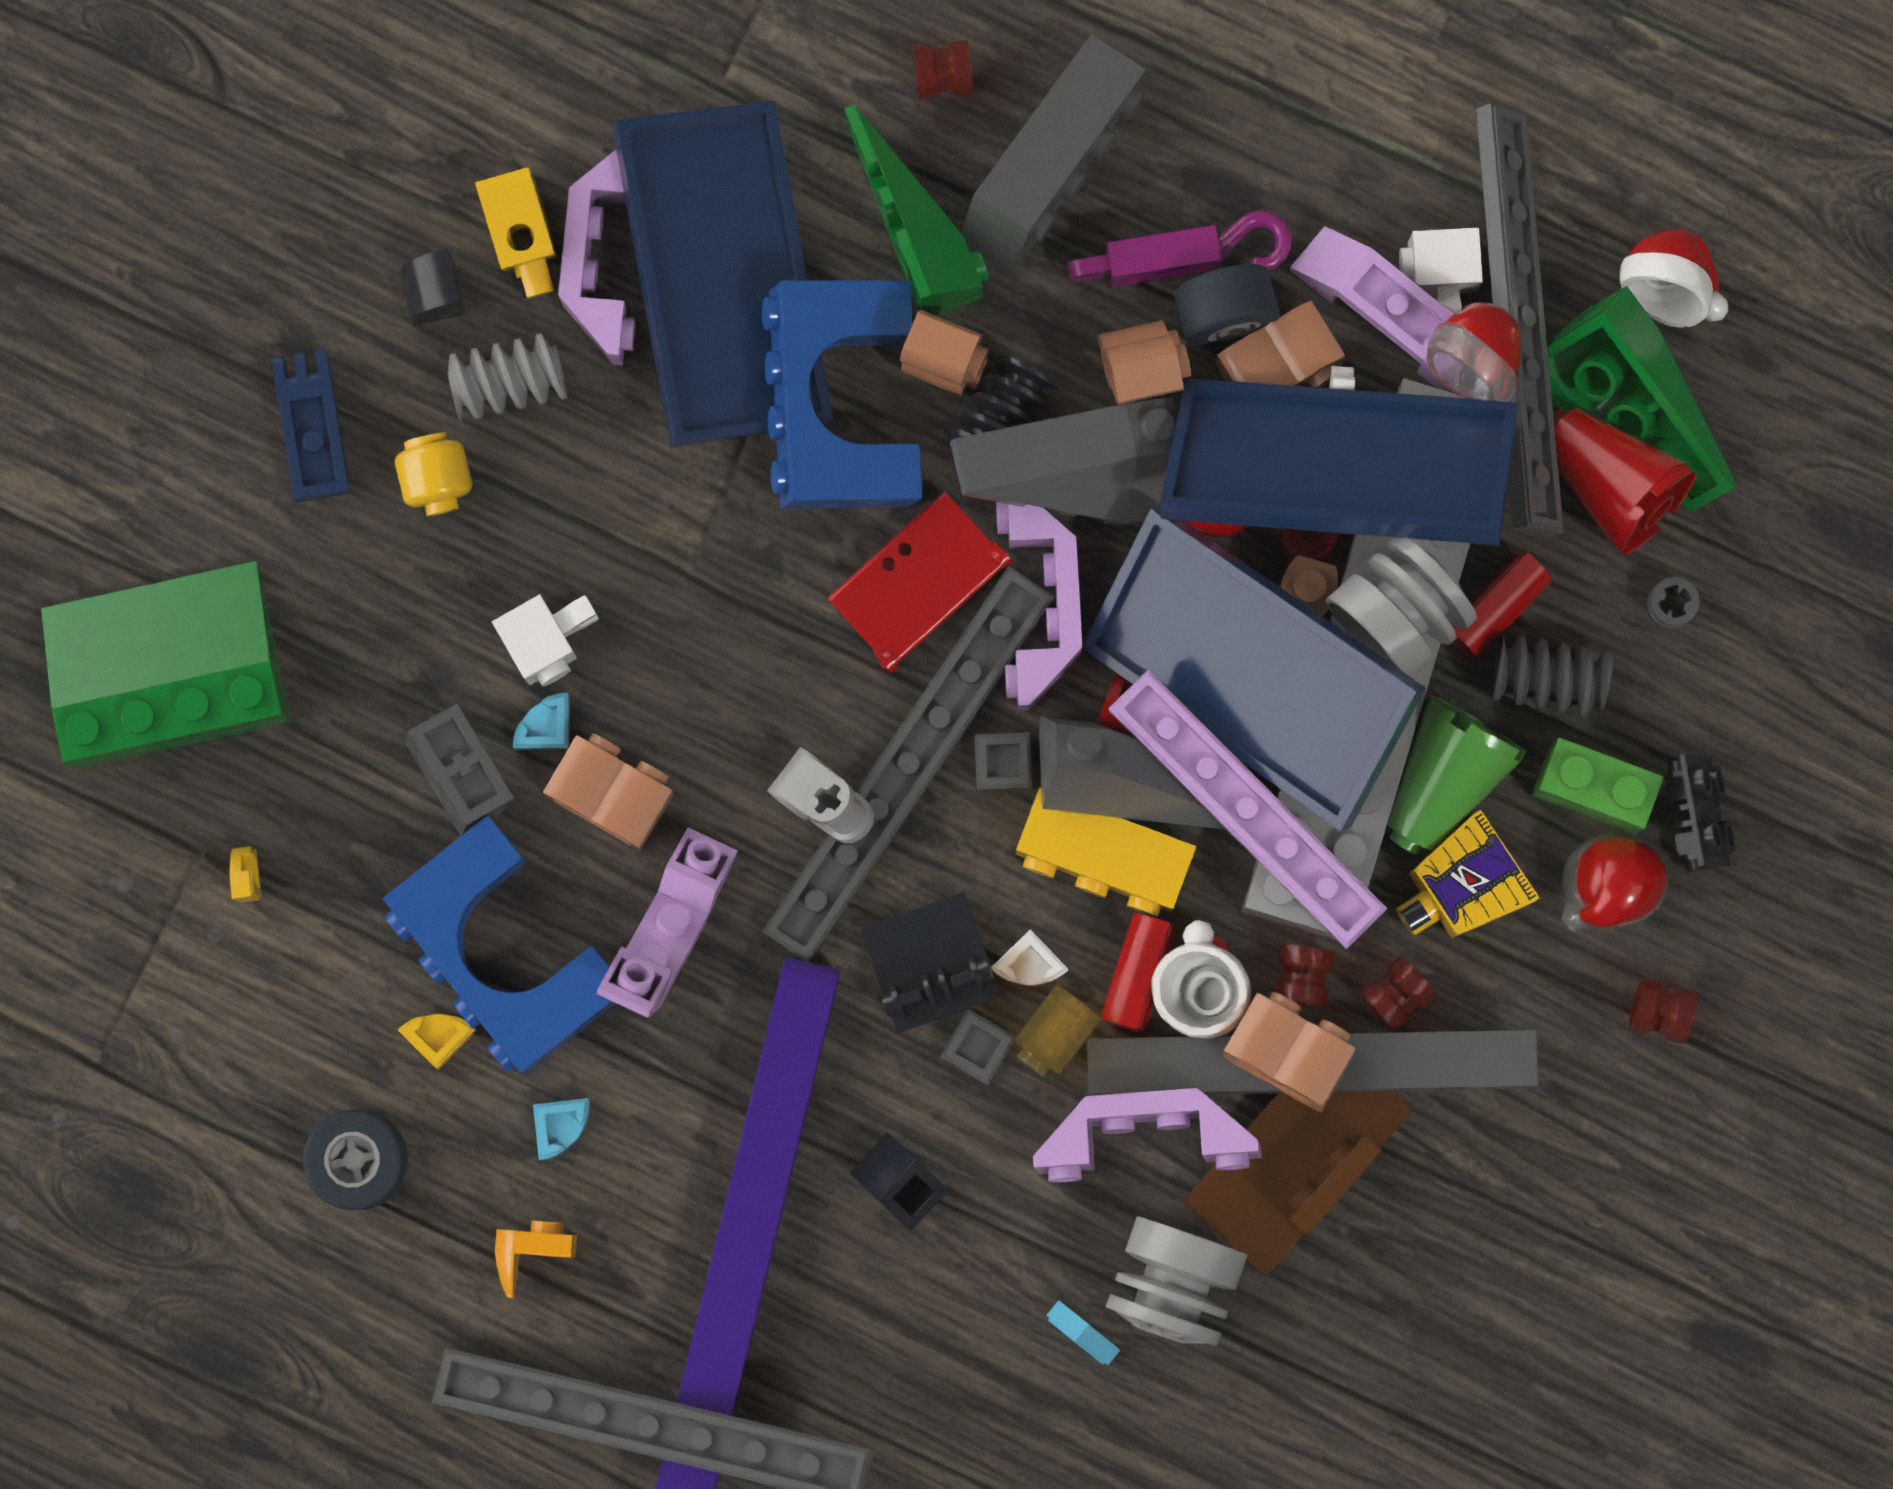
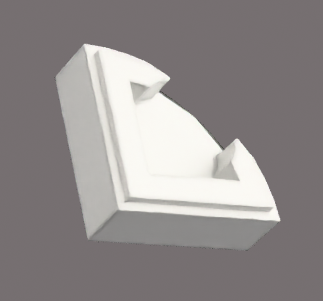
[992,930,1069,986]

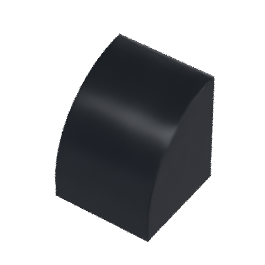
[400,248,466,326]
[850,1132,949,1231]

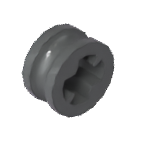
[1646,577,1700,629]

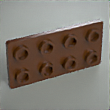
[1184,1091,1411,1275]

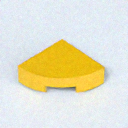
[230,846,262,903]
[398,1014,478,1069]

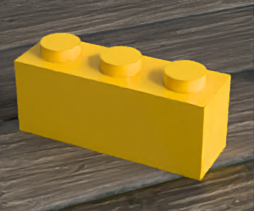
[1015,787,1196,917]

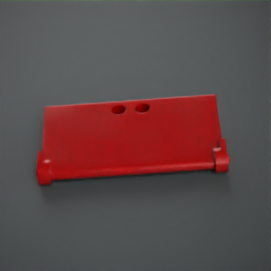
[827,491,1013,673]

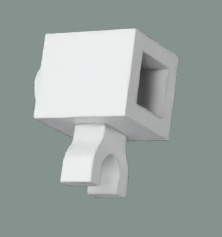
[1399,228,1483,315]
[492,594,599,687]

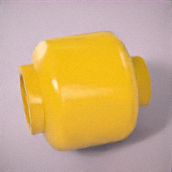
[395,432,472,516]

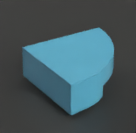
[513,693,570,750]
[533,1098,590,1161]
[1046,1300,1120,1365]

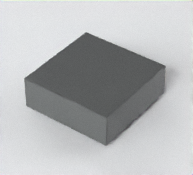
[975,732,1032,791]
[940,1009,1016,1085]

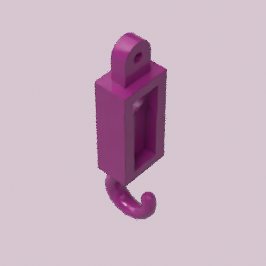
[1067,210,1292,289]

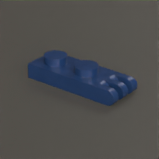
[272,348,352,503]

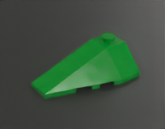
[844,104,989,316]
[1547,286,1737,512]

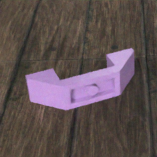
[558,150,636,366]
[1289,226,1486,397]
[996,502,1082,712]
[596,828,738,1018]
[1033,1088,1262,1182]

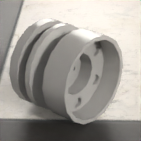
[1325,537,1478,678]
[1106,1216,1248,1346]

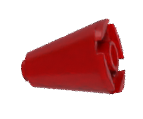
[1553,408,1696,555]

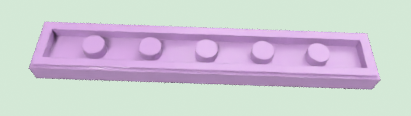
[1108,670,1387,949]

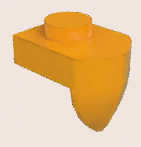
[495,1220,577,1298]

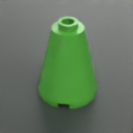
[1387,695,1526,855]

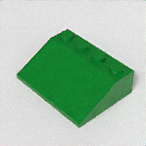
[41,561,291,769]

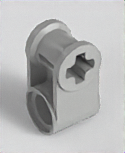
[767,747,874,844]

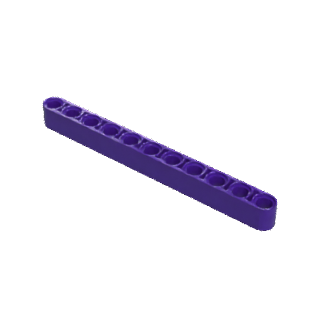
[656,956,840,1489]

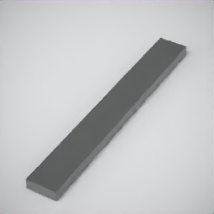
[1476,103,1563,538]
[762,566,1054,962]
[1087,1030,1538,1096]
[432,1348,875,1489]

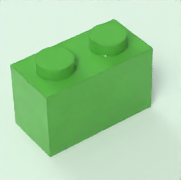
[1531,737,1664,834]

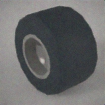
[1174,264,1280,348]
[303,1110,408,1210]

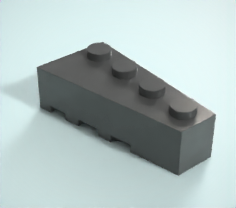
[961,34,1146,276]

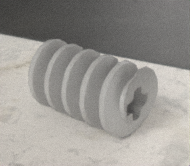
[448,333,568,423]

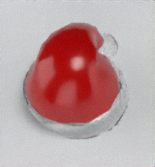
[1427,302,1522,402]
[1562,833,1668,932]

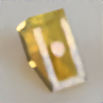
[1014,984,1102,1077]

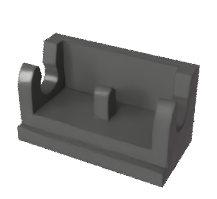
[405,704,514,836]

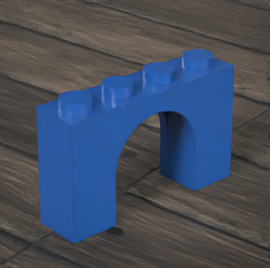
[762,281,922,509]
[382,815,616,1075]

